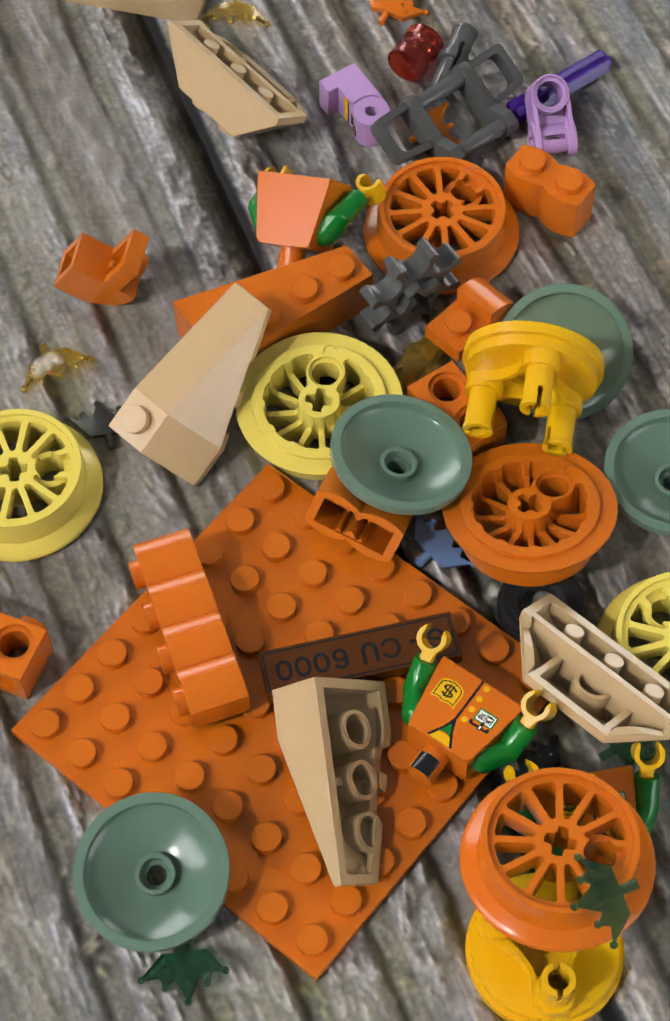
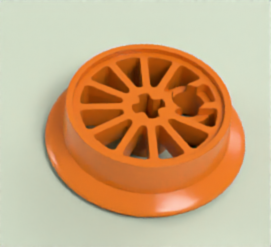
[363,157,520,295]
[442,443,618,587]
[459,767,656,952]

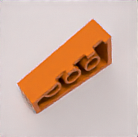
[173,245,373,357]

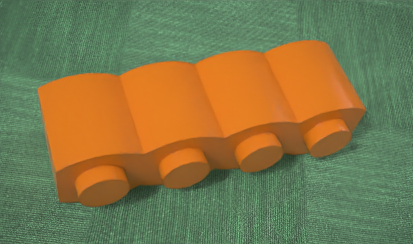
[128,528,251,729]

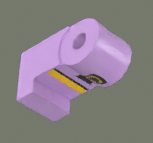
[319,63,390,147]

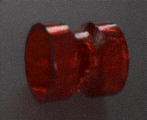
[387,23,444,82]

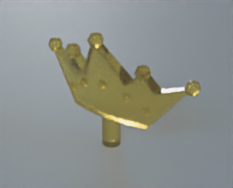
[198,0,270,27]
[21,343,95,393]

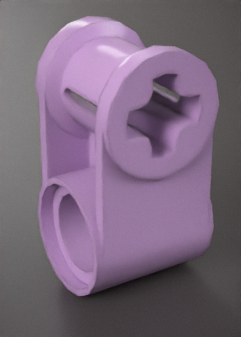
[524,74,578,156]

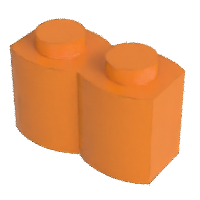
[503,145,596,237]
[304,467,413,562]

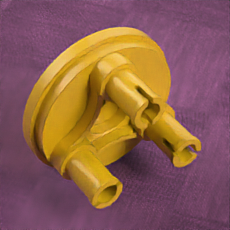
[462,321,605,456]
[465,873,624,1021]

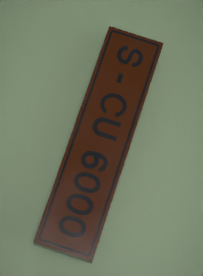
[258,612,463,704]

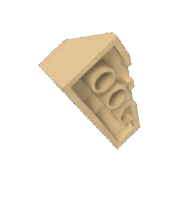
[108,283,272,487]
[272,677,391,887]

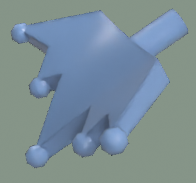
[413,515,475,569]

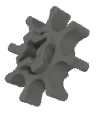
[360,238,462,335]

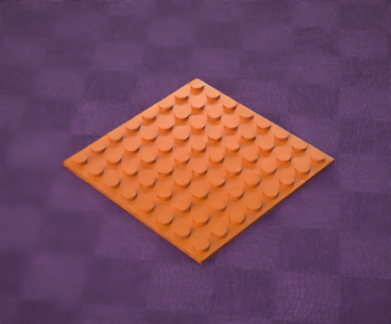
[11,463,549,982]

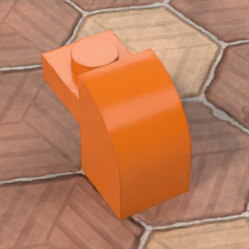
[54,229,149,306]
[425,277,515,363]

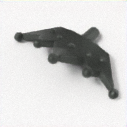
[63,401,121,450]

